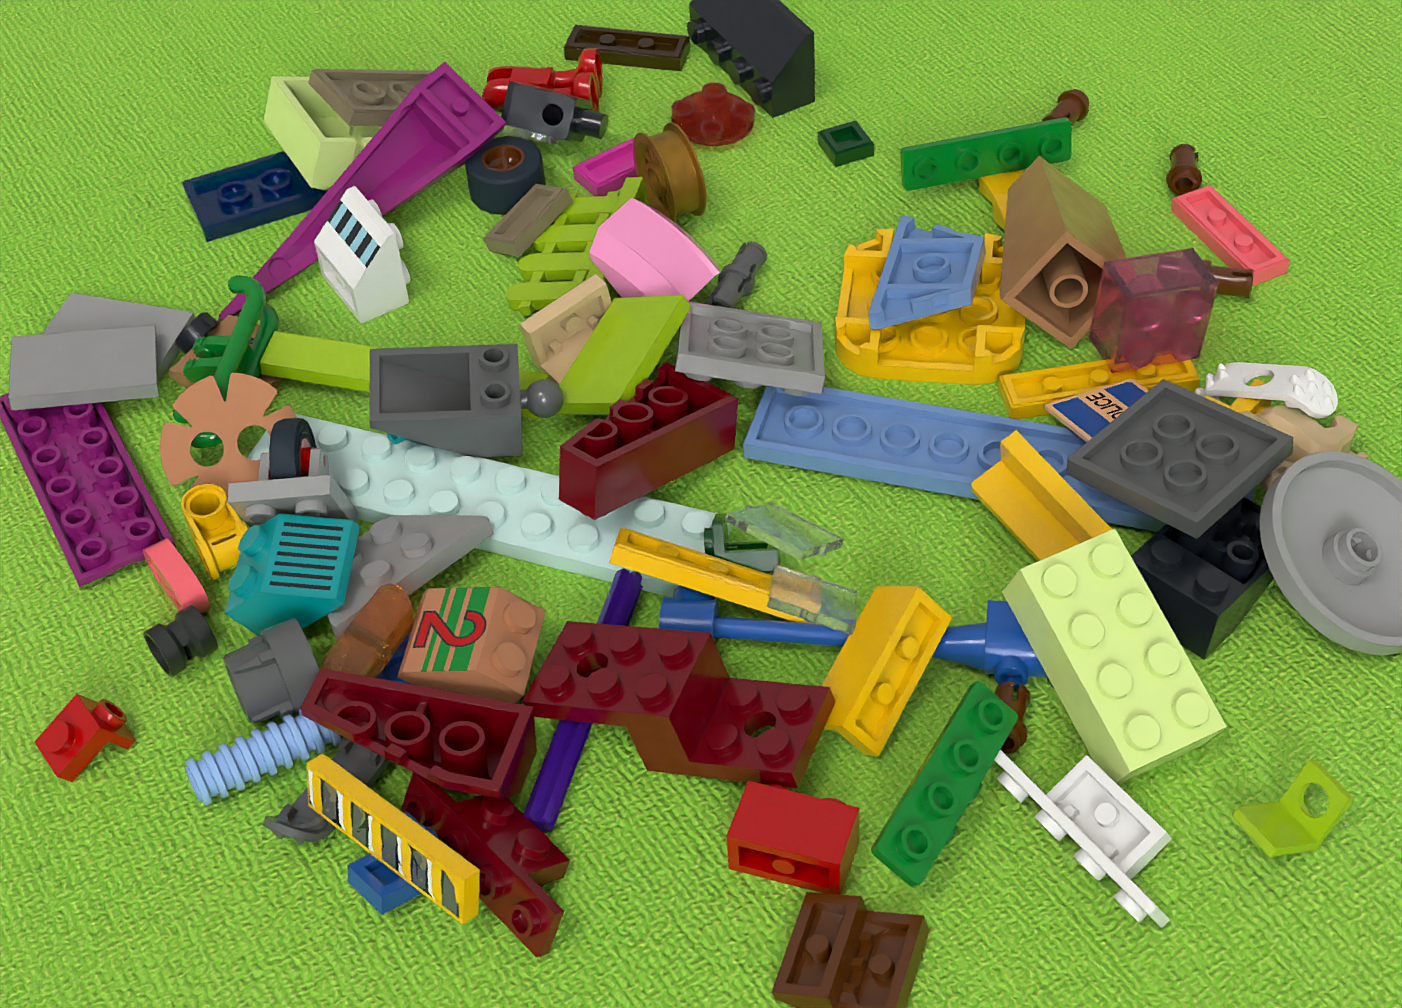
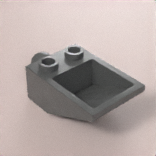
[369,344,564,457]

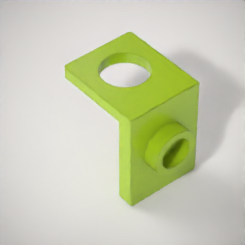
[1232,760,1354,857]

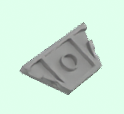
[327,515,494,643]

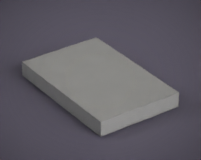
[42,293,195,384]
[8,324,159,410]

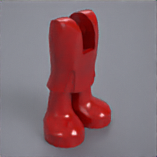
[482,48,603,112]

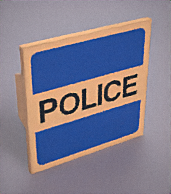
[1044,378,1149,442]

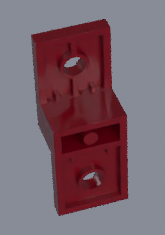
[522,621,835,788]

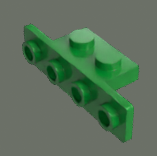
[900,117,1072,191]
[871,681,1018,887]

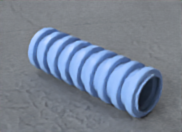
[184,709,342,806]

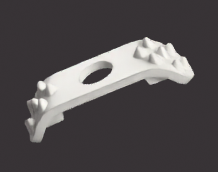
[1195,362,1338,419]

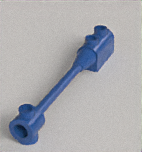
[659,585,1054,689]

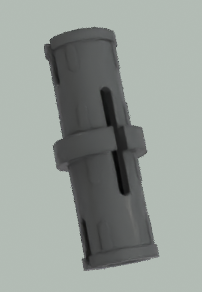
[705,241,767,309]

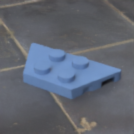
[868,216,986,329]

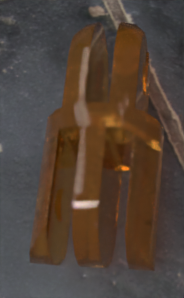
[322,583,416,678]

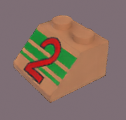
[397,587,546,703]

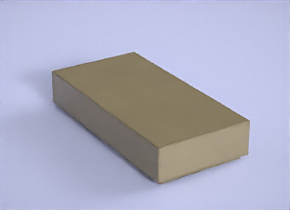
[483,184,573,257]

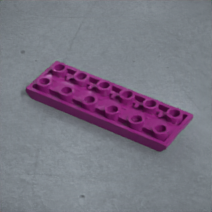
[0,393,176,587]

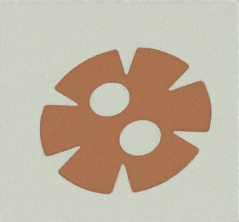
[160,373,297,497]

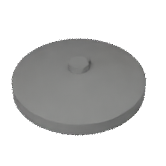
[1260,451,1402,655]

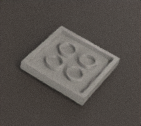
[675,301,825,396]

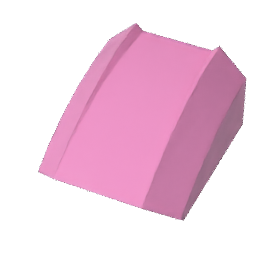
[589,198,720,301]

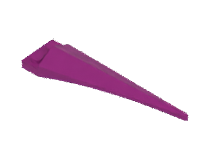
[218,62,506,323]

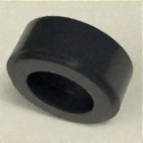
[175,312,219,355]

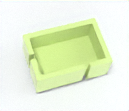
[263,76,382,190]

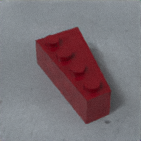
[558,362,738,520]

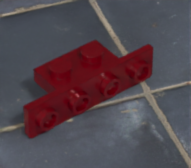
[400,772,570,957]

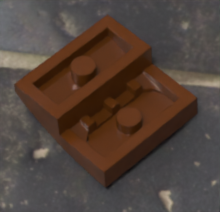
[772,892,930,1008]

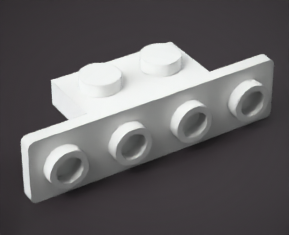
[994,750,1172,928]

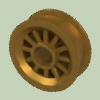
[633,122,707,222]

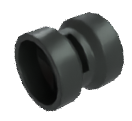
[143,605,218,677]

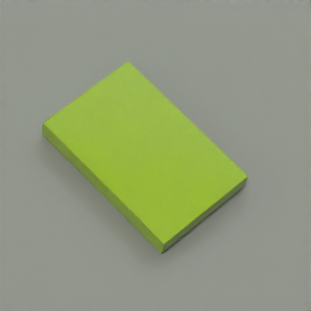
[557,295,692,415]

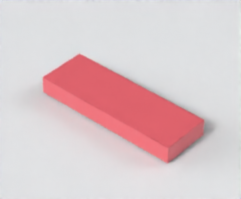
[1171,185,1290,286]

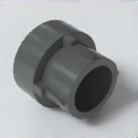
[223,618,319,723]

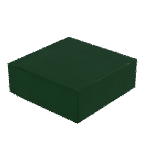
[818,121,874,167]

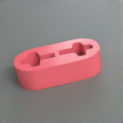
[143,538,211,614]

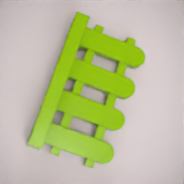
[505,177,651,316]

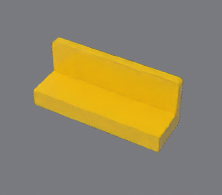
[971,430,1112,561]
[821,586,953,757]

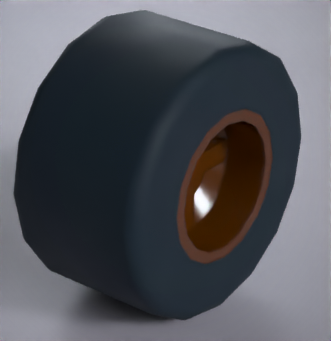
[465,136,546,215]

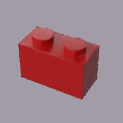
[726,781,860,895]

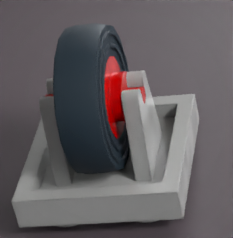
[228,418,357,528]

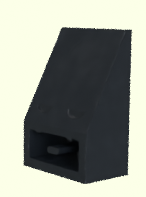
[1131,497,1274,660]

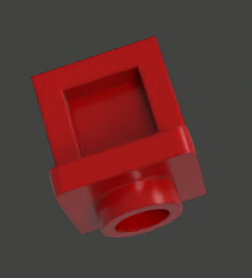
[34,694,136,782]

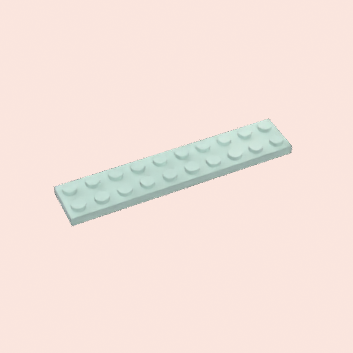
[247,414,731,597]

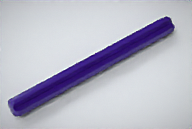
[523,568,643,833]

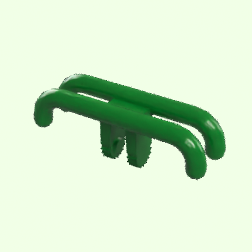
[173,275,279,448]

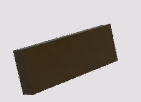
[564,25,691,72]

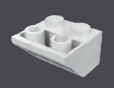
[314,186,410,324]

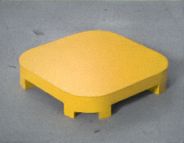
[835,228,1026,385]

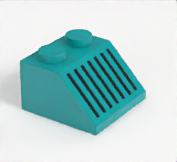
[225,514,360,636]

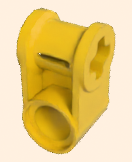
[181,484,248,581]

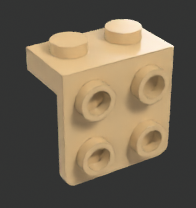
[519,274,612,385]

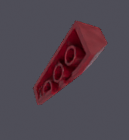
[300,668,537,799]

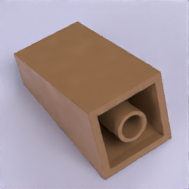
[1000,156,1137,349]

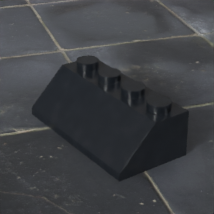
[687,0,815,118]

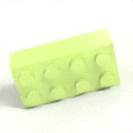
[1002,529,1227,785]

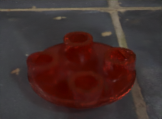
[671,82,755,146]

